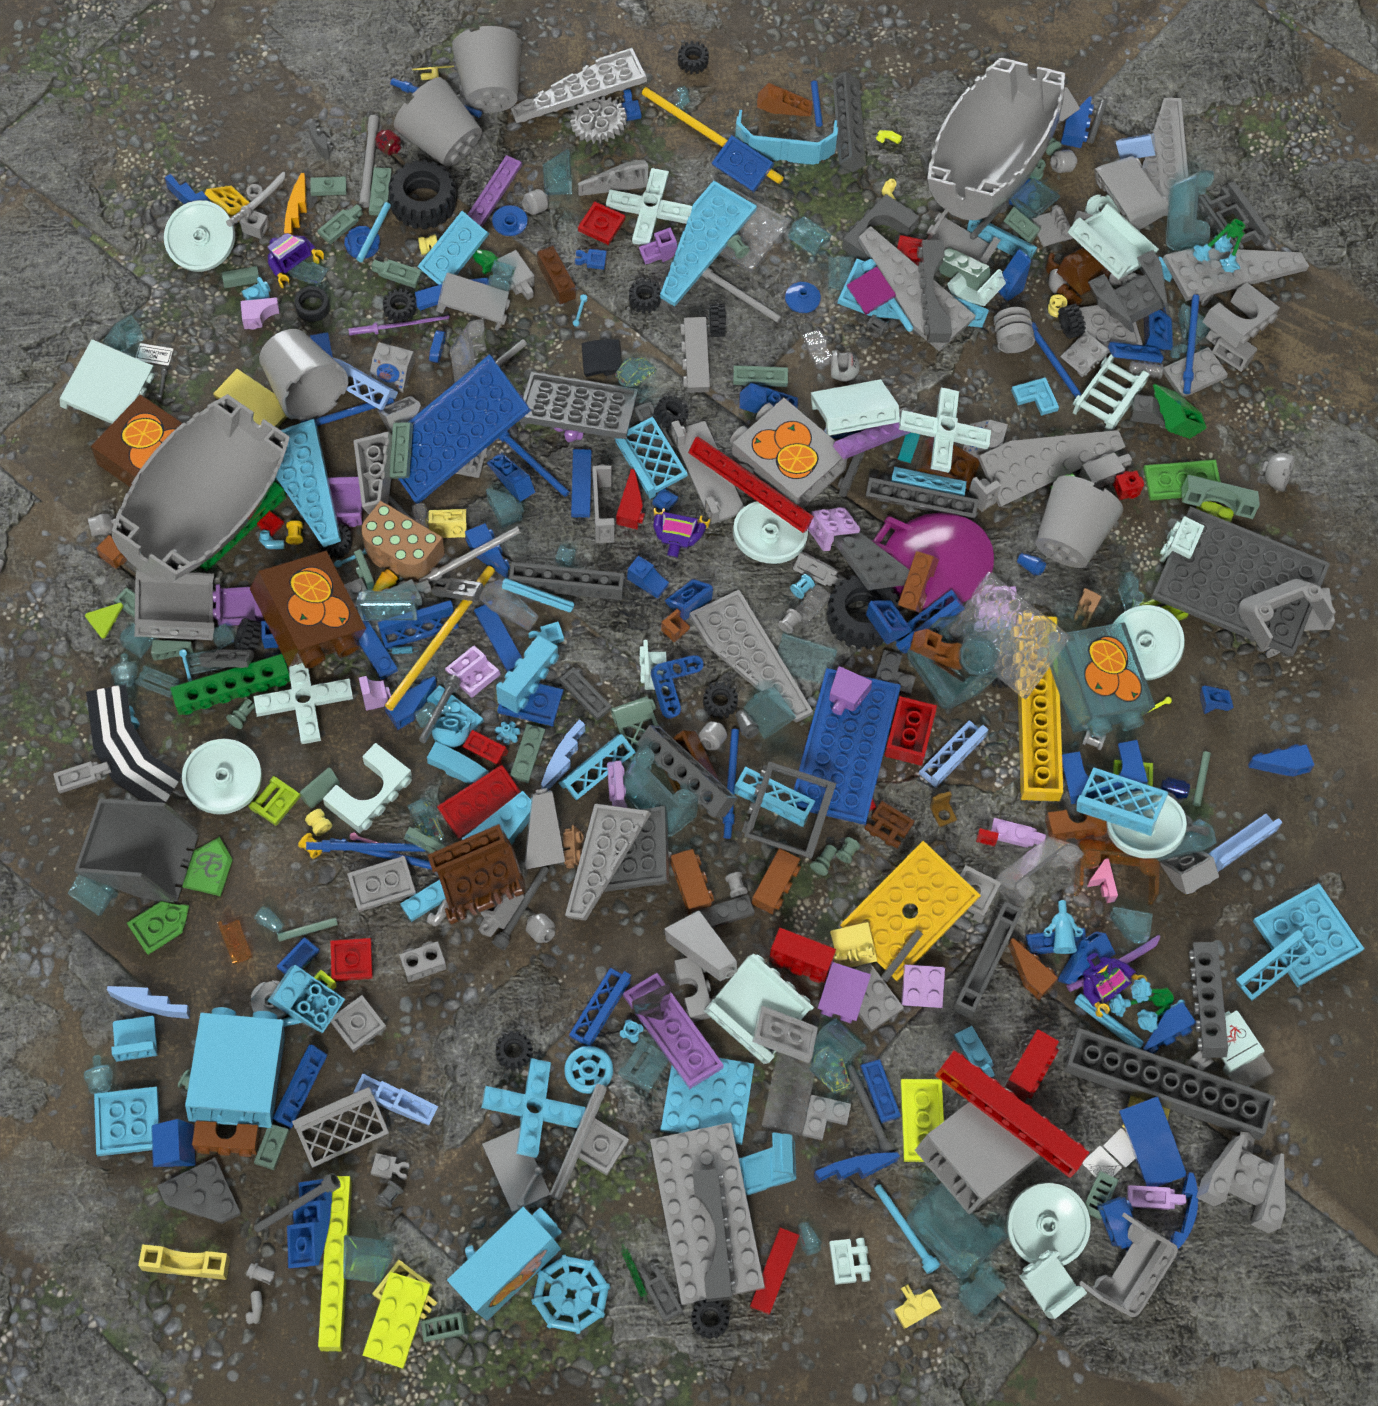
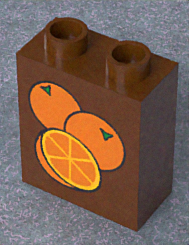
[91,395,182,487]
[250,551,366,668]

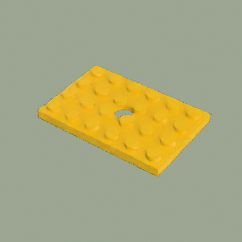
[840,841,981,981]

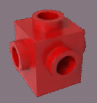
[1113,471,1144,500]

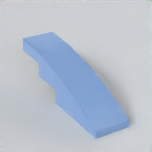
[541,720,585,790]
[107,986,190,1019]
[353,1074,438,1125]

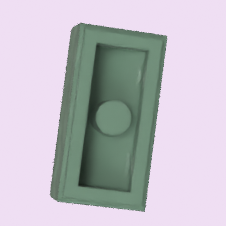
[222,266,259,288]
[300,767,340,809]

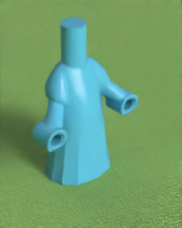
[1043,900,1083,954]

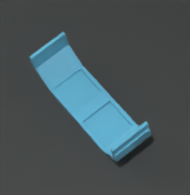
[735,110,838,165]
[739,1133,796,1195]

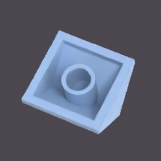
[1116,133,1155,160]

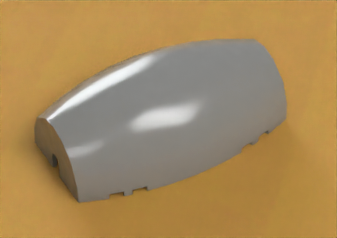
[927,58,1065,221]
[112,394,290,583]

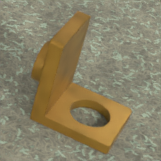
[930,791,957,827]

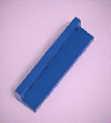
[895,590,966,654]
[378,600,459,650]
[569,968,631,1046]

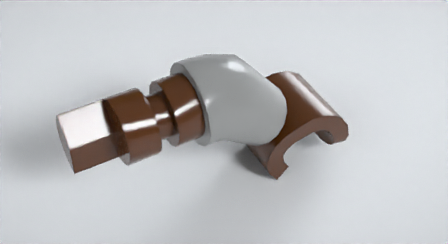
[1045,252,1083,306]

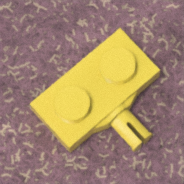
[894,1284,941,1329]

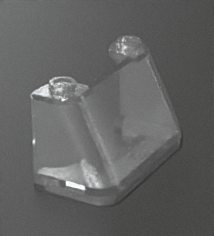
[450,319,486,383]
[996,837,1084,908]

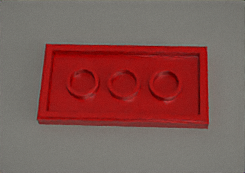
[437,765,521,840]

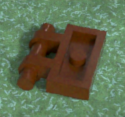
[864,801,915,849]

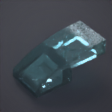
[288,261,328,285]

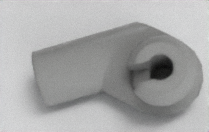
[427,899,449,926]
[246,1291,263,1324]

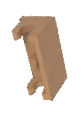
[1074,588,1102,629]

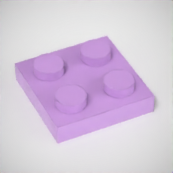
[901,964,945,1008]

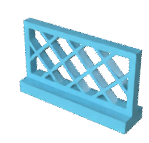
[614,416,688,499]
[1077,767,1168,836]

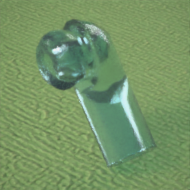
[675,86,690,110]
[1170,344,1196,359]

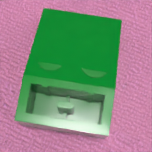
[1153,384,1207,439]

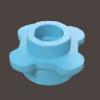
[620,1020,643,1043]

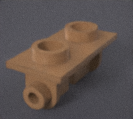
[563,825,584,868]

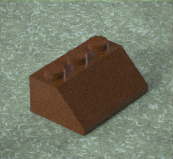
[1057,247,1111,295]
[659,730,720,801]

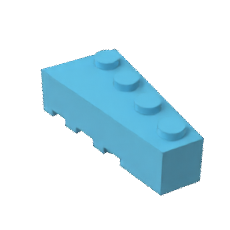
[462,791,531,845]

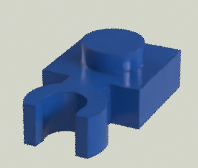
[575,249,606,270]

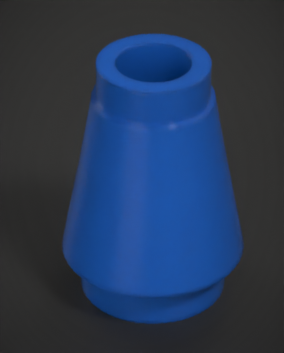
[1017,553,1046,576]

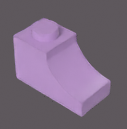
[241,298,279,329]
[359,676,391,711]

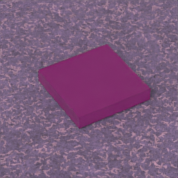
[847,267,896,315]

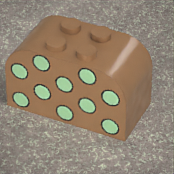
[362,501,445,582]

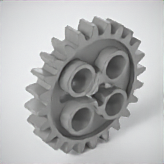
[570,96,627,144]

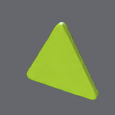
[85,603,123,639]

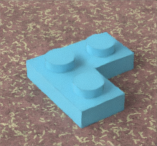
[1011,378,1059,416]

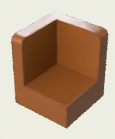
[661,609,690,642]

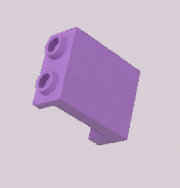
[328,477,362,527]
[213,584,265,626]
[818,962,871,1023]

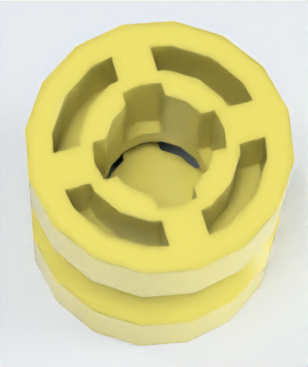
[418,234,437,255]
[305,809,332,836]

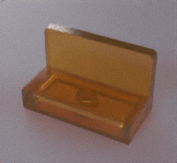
[217,920,252,965]

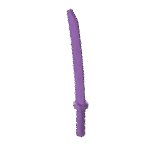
[349,315,449,335]
[1067,935,1160,992]

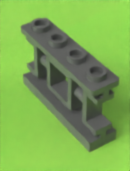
[1195,181,1271,250]

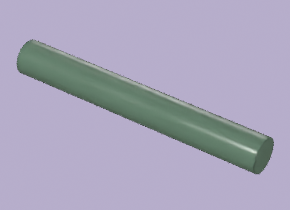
[1193,751,1211,806]
[277,917,338,942]

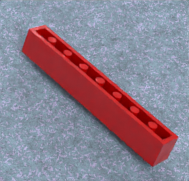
[935,1050,1090,1178]

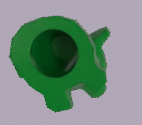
[472,248,499,274]

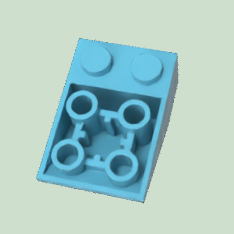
[268,965,345,1033]

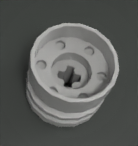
[993,307,1035,353]

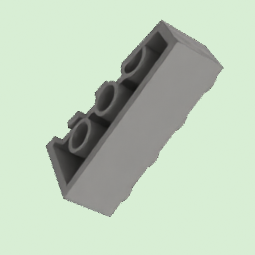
[680,317,710,393]
[354,431,392,514]

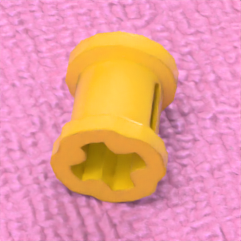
[286,521,303,545]
[298,833,322,859]

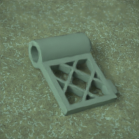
[611,696,658,762]

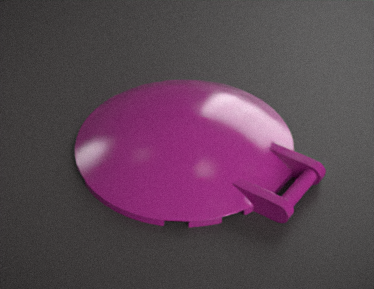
[871,513,994,610]

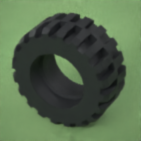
[388,160,457,230]
[827,575,900,649]

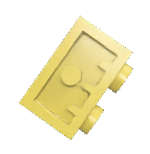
[428,509,467,538]

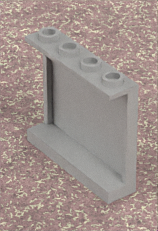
[134,570,214,640]

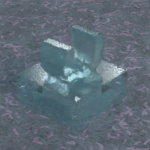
[213,623,235,650]

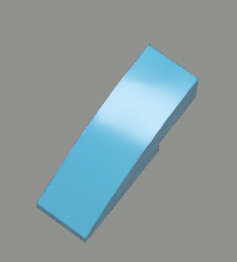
[427,741,489,785]

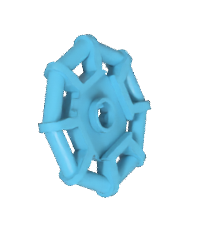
[531,1254,610,1334]

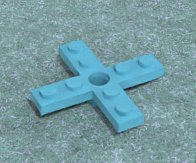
[481,1058,586,1158]

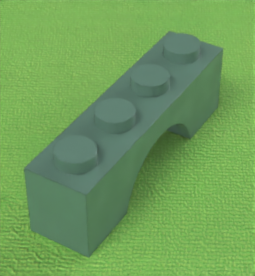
[1181,475,1260,519]

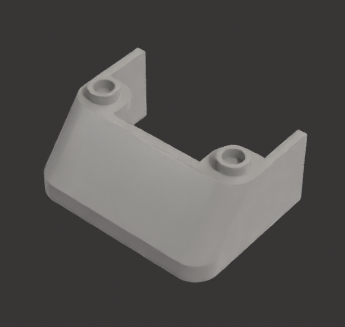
[1238,579,1336,652]
[1079,1213,1178,1317]

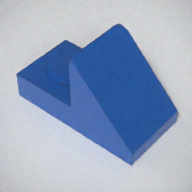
[1200,686,1234,714]

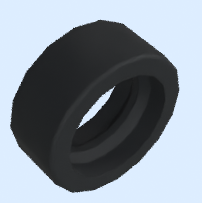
[294,286,330,322]

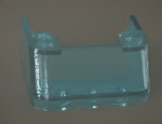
[907,616,998,709]

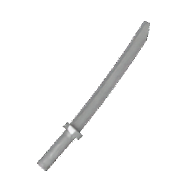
[226,172,285,227]

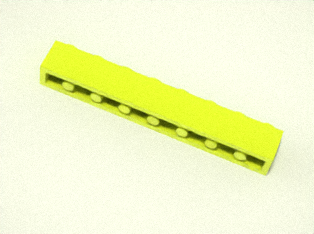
[318,1176,352,1351]

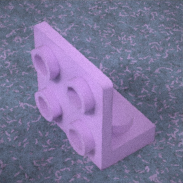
[808,507,860,551]

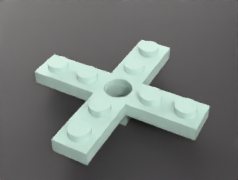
[606,168,692,245]
[899,387,991,473]
[254,663,353,744]

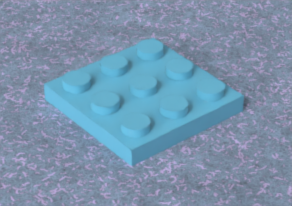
[94,1087,160,1156]

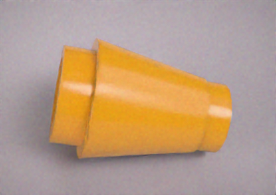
[371,569,398,597]

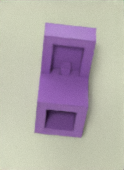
[639,227,677,265]

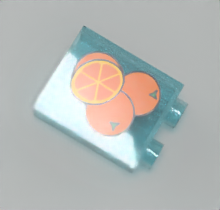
[1043,622,1156,737]

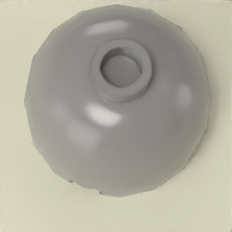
[1262,453,1295,490]

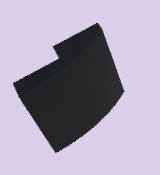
[581,339,623,377]

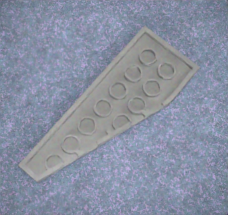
[1142,98,1192,216]

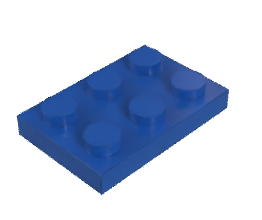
[711,135,774,193]
[497,683,563,726]

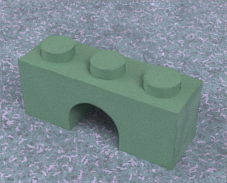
[939,247,991,291]

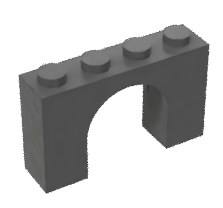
[842,194,919,262]

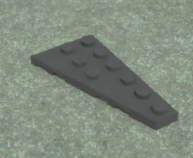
[833,532,910,590]

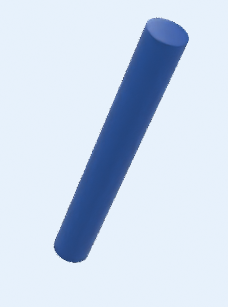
[811,81,823,127]

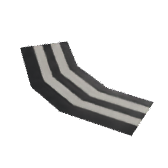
[86,684,182,803]

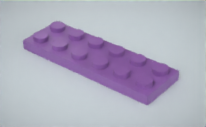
[623,973,724,1090]

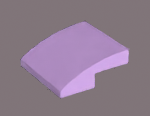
[445,646,501,698]

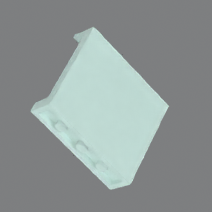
[1068,203,1159,280]
[60,340,155,424]
[811,379,900,436]
[704,954,814,1064]

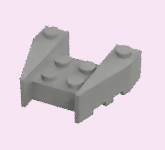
[1196,1134,1286,1233]

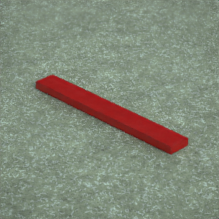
[688,436,814,533]

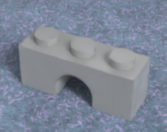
[674,958,713,1022]

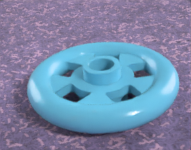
[564,1046,613,1094]

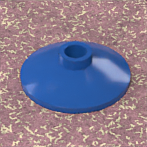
[492,205,528,236]
[785,282,821,313]

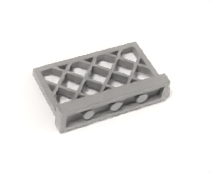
[292,1087,389,1168]

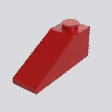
[616,469,645,530]

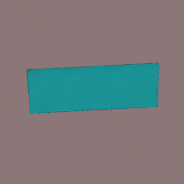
[898,432,920,463]

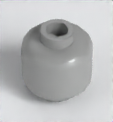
[1050,149,1077,173]
[522,189,549,215]
[699,722,727,750]
[526,913,555,943]

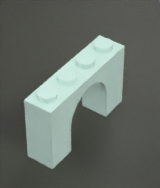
[323,743,412,833]

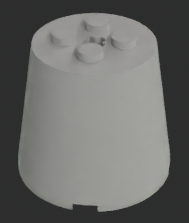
[452,26,521,113]
[394,77,482,167]
[259,329,348,421]
[1035,476,1123,568]

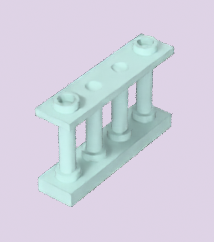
[1073,354,1149,431]

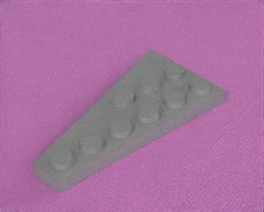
[565,804,651,921]

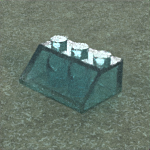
[356,590,418,621]

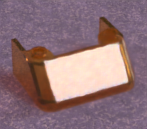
[1074,839,1160,905]

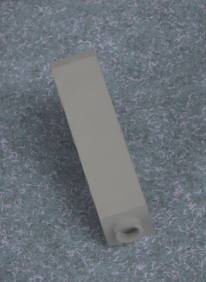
[524,788,565,869]
[665,911,737,981]

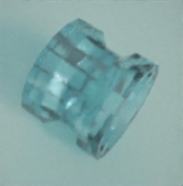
[555,544,576,566]

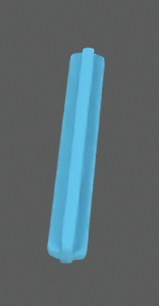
[502,578,574,612]
[1075,994,1144,1049]

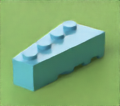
[496,636,559,714]

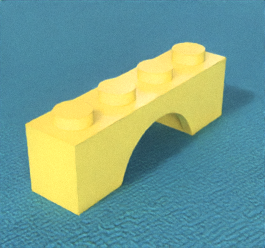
[138,1245,230,1280]

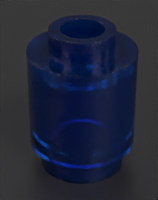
[1160,777,1190,799]

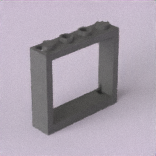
[742,761,836,859]

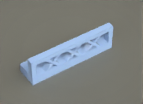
[332,357,398,410]
[919,720,989,788]
[1208,814,1282,872]

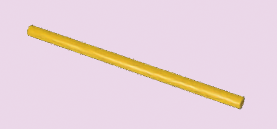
[642,87,784,184]
[385,566,495,710]

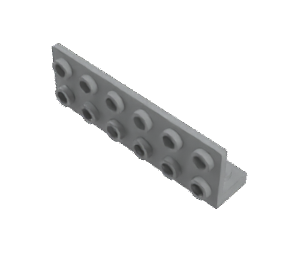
[671,420,744,524]

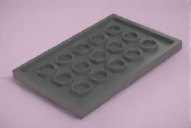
[518,372,638,439]

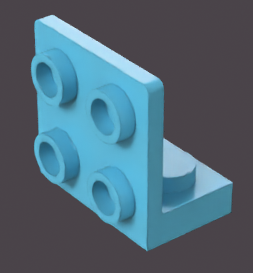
[111,1016,157,1062]

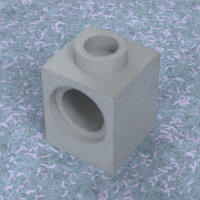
[240,210,269,239]

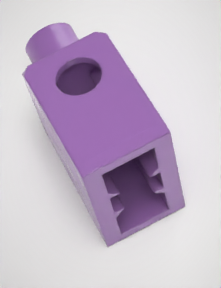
[830,666,872,715]

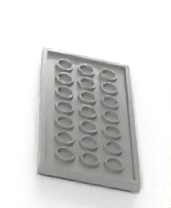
[650,1123,765,1306]

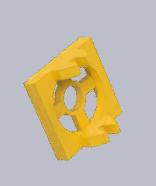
[205,186,250,222]

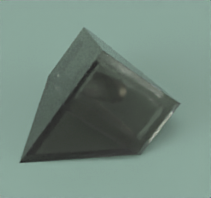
[632,984,671,1020]

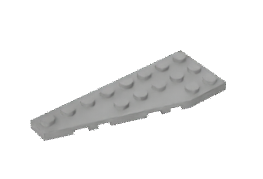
[511,48,647,123]
[858,227,976,351]
[1163,248,1309,301]
[977,430,1125,507]
[689,590,813,722]

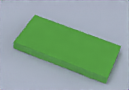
[1143,459,1221,501]

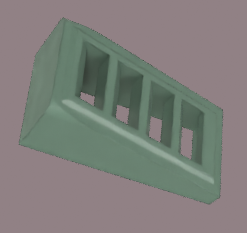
[151,640,194,660]
[1085,1171,1119,1220]
[421,1312,468,1342]

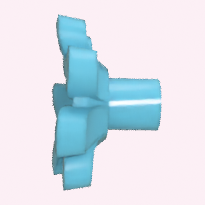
[495,721,520,745]

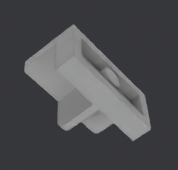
[968,477,1001,512]

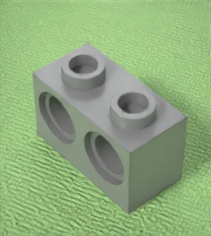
[399,941,446,983]

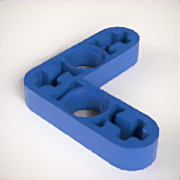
[650,655,703,719]

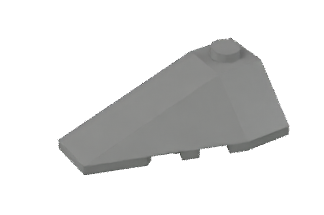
[578,160,648,196]

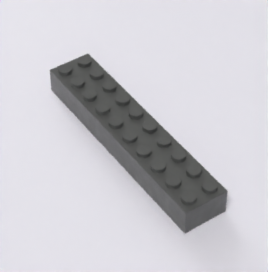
[1064,1028,1275,1141]

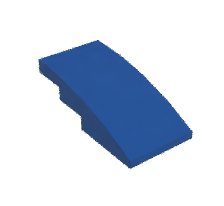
[1119,1097,1187,1187]
[287,1179,332,1269]

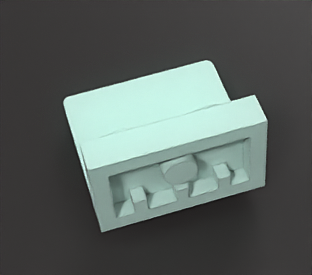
[1160,516,1204,563]
[639,640,668,690]

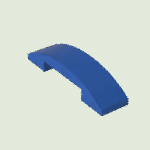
[1170,1172,1198,1249]

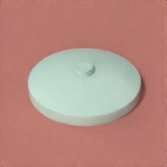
[164,201,235,272]
[733,501,808,564]
[1108,605,1185,680]
[182,739,262,814]
[1106,791,1187,858]
[1006,1182,1091,1266]

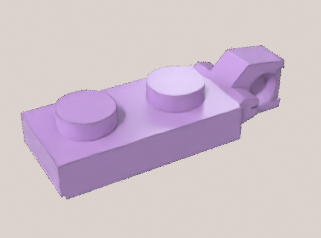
[607,761,627,808]
[991,818,1046,848]
[1127,1185,1186,1210]

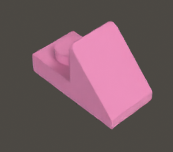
[1087,859,1118,903]

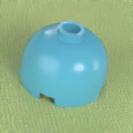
[432,713,470,749]

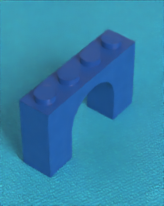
[1062,740,1148,805]

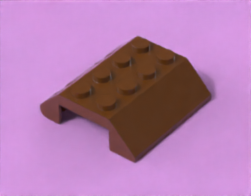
[428,824,525,925]

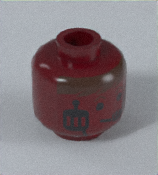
[375,129,401,156]

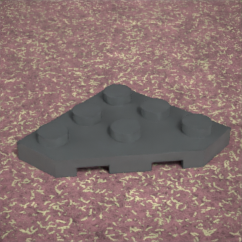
[157,1158,241,1224]

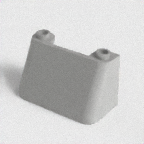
[1094,156,1169,231]

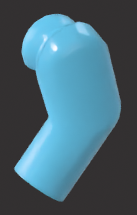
[259,530,285,549]

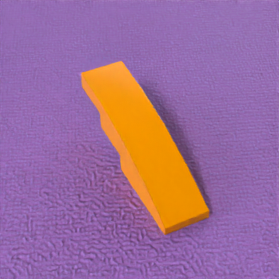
[284,173,307,235]

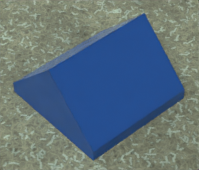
[1144,310,1173,350]
[665,579,713,621]
[866,601,912,645]
[151,1119,195,1167]

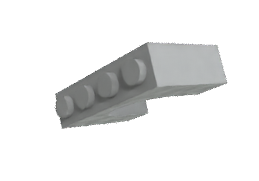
[1203,282,1280,348]

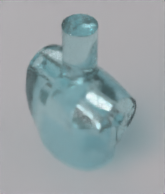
[111,653,138,687]
[414,702,452,728]
[84,1055,113,1094]

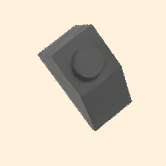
[1130,395,1165,425]

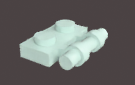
[829,1238,871,1285]

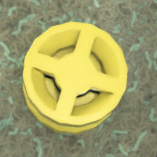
[1048,294,1067,317]

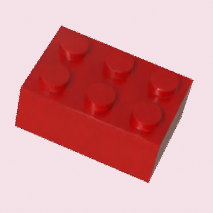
[885,696,937,766]
[769,928,836,983]
[1004,1029,1059,1103]

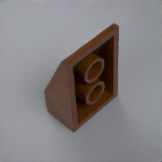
[915,437,980,492]

